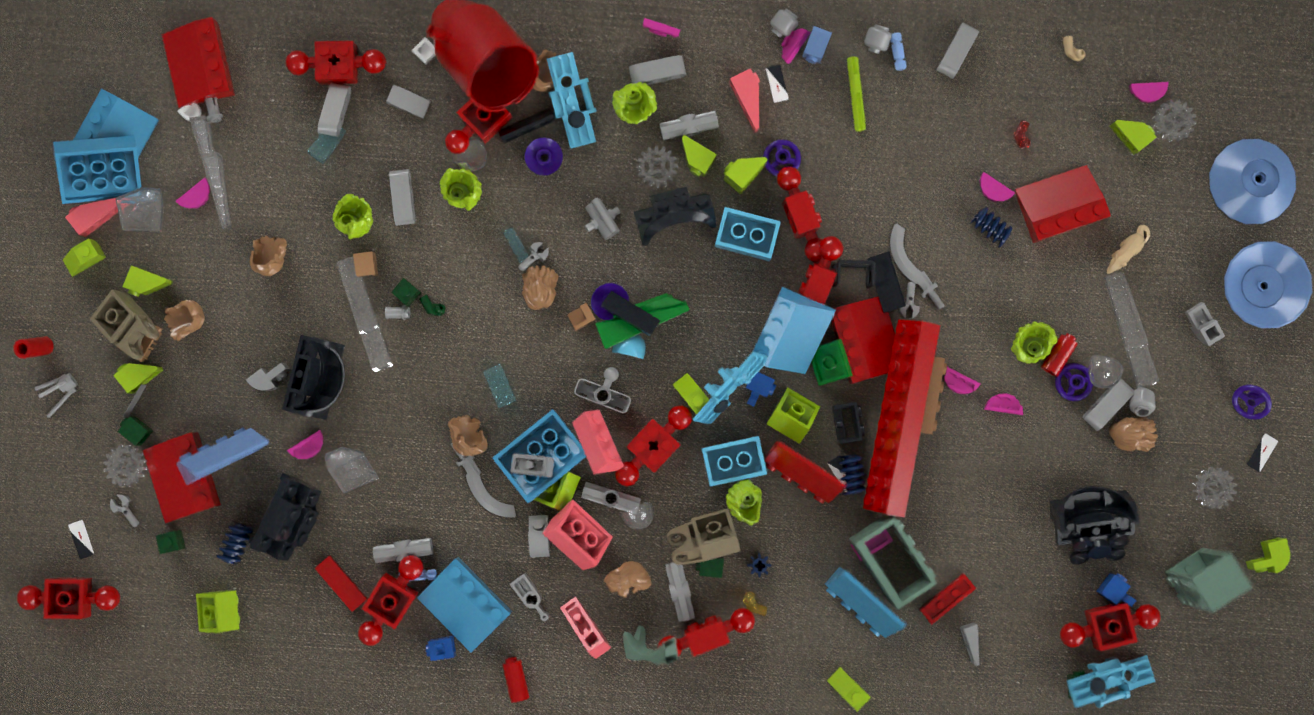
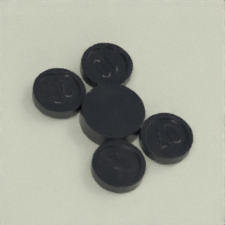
[1069,534,1129,565]

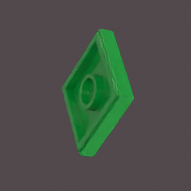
[811,339,853,386]

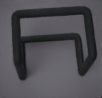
[832,260,876,289]

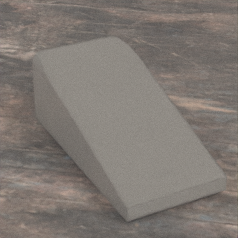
[386,85,431,119]
[511,453,554,478]
[960,622,979,666]

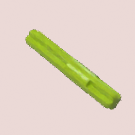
[847,56,866,131]

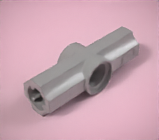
[659,111,719,140]
[581,482,641,514]
[373,538,434,563]
[665,562,695,622]

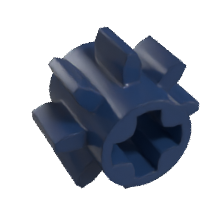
[747,553,772,578]

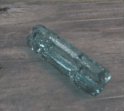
[504,228,529,263]

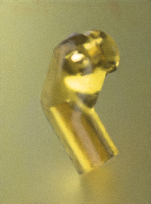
[743,592,768,616]

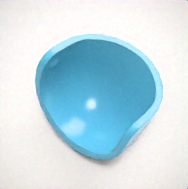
[612,334,646,360]

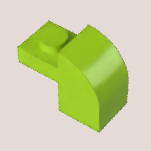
[1246,537,1290,573]

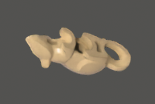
[1107,225,1150,274]

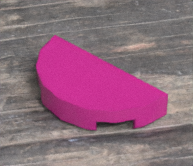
[643,18,680,38]
[782,28,811,64]
[1129,82,1168,103]
[980,172,1015,202]
[175,178,210,209]
[944,367,980,394]
[984,393,1023,415]
[287,430,323,459]

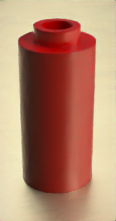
[1041,333,1078,377]
[13,336,54,359]
[502,657,530,703]

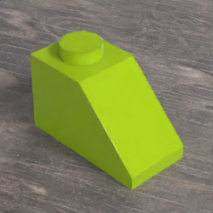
[1110,120,1157,155]
[682,135,717,177]
[63,238,106,277]
[123,266,172,297]
[113,363,164,394]
[672,373,709,415]
[827,667,871,712]

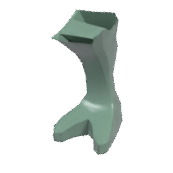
[623,626,679,665]

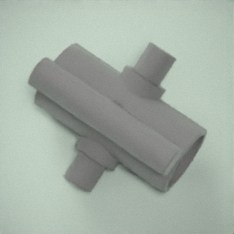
[584,197,621,240]

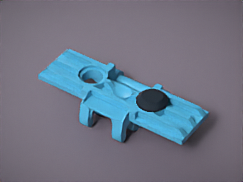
[547,52,597,149]
[693,352,768,424]
[1067,655,1156,708]

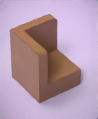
[353,251,378,277]
[568,303,596,331]

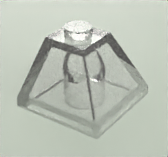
[116,187,164,233]
[324,447,379,494]

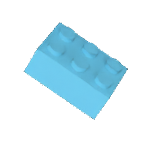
[714,207,781,261]
[701,436,767,486]

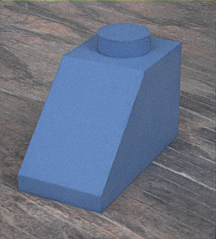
[802,26,832,64]

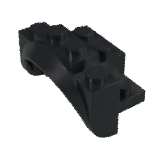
[634,187,717,246]
[282,335,345,420]
[248,473,322,561]
[1049,486,1140,545]

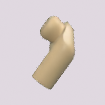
[1063,36,1085,61]

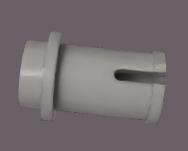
[205,97,223,123]
[385,305,410,320]

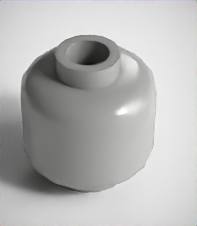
[770,8,798,38]
[864,24,892,54]
[1129,387,1156,417]

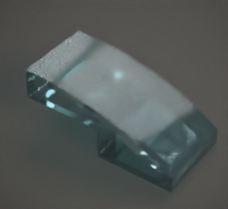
[307,128,346,164]
[483,364,516,408]

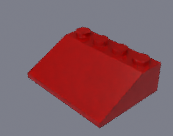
[162,17,235,108]
[1014,165,1111,243]
[831,297,895,384]
[143,432,221,523]
[764,441,846,504]

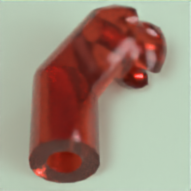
[1014,120,1031,149]

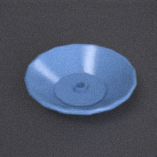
[1209,139,1296,224]
[1224,241,1312,328]

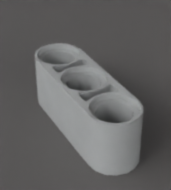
[936,22,979,79]
[629,55,686,85]
[318,83,351,137]
[389,169,415,226]
[1082,378,1134,431]

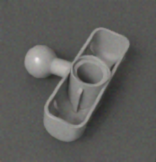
[574,367,631,413]

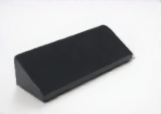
[499,108,555,143]
[867,251,906,313]
[601,291,661,337]

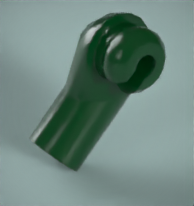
[419,295,446,316]

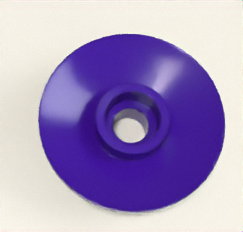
[525,138,563,176]
[591,283,629,320]

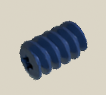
[969,207,1012,248]
[838,455,866,495]
[216,521,253,565]

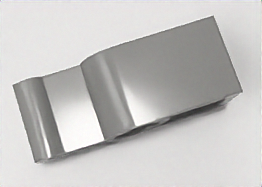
[510,572,550,622]

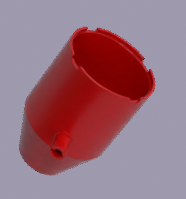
[427,0,539,112]

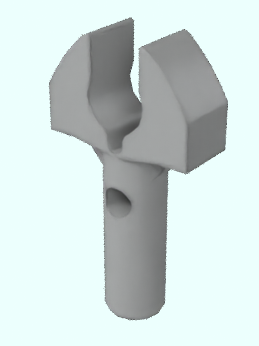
[518,242,549,271]
[899,282,920,319]
[110,494,139,527]

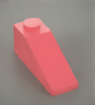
[729,68,760,133]
[65,196,131,237]
[560,596,611,659]

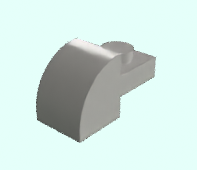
[1185,302,1225,346]
[246,363,290,391]
[528,515,550,558]

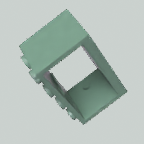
[849,514,937,609]
[1165,547,1252,613]

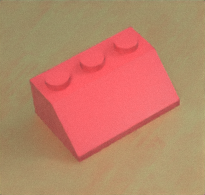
[572,410,624,474]
[543,500,613,570]

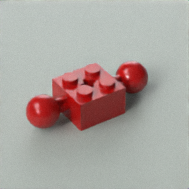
[285,41,386,84]
[445,100,512,154]
[777,166,822,262]
[798,236,843,305]
[615,405,692,486]
[358,555,424,646]
[17,578,120,619]
[1060,601,1161,651]
[657,608,755,657]

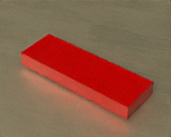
[314,555,368,612]
[919,573,976,625]

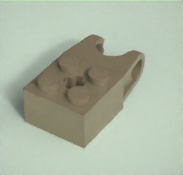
[90,289,160,360]
[666,508,740,565]

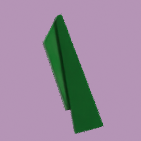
[595,293,689,349]

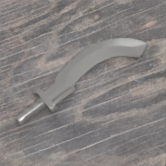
[890,224,945,310]
[450,443,516,517]

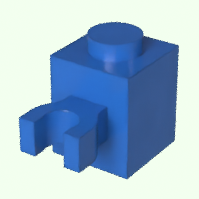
[745,372,776,407]
[1096,573,1136,607]
[426,636,456,661]

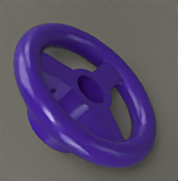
[763,140,801,176]
[1055,363,1093,401]
[1232,385,1272,420]

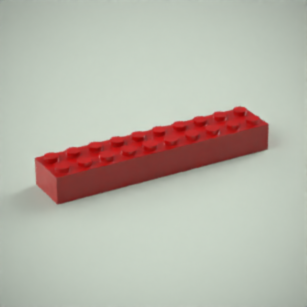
[863,319,940,517]

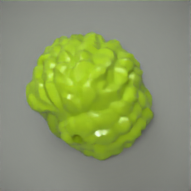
[612,82,657,124]
[440,168,482,211]
[332,194,373,239]
[1011,321,1058,364]
[726,479,762,526]

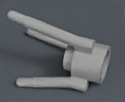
[35,373,78,418]

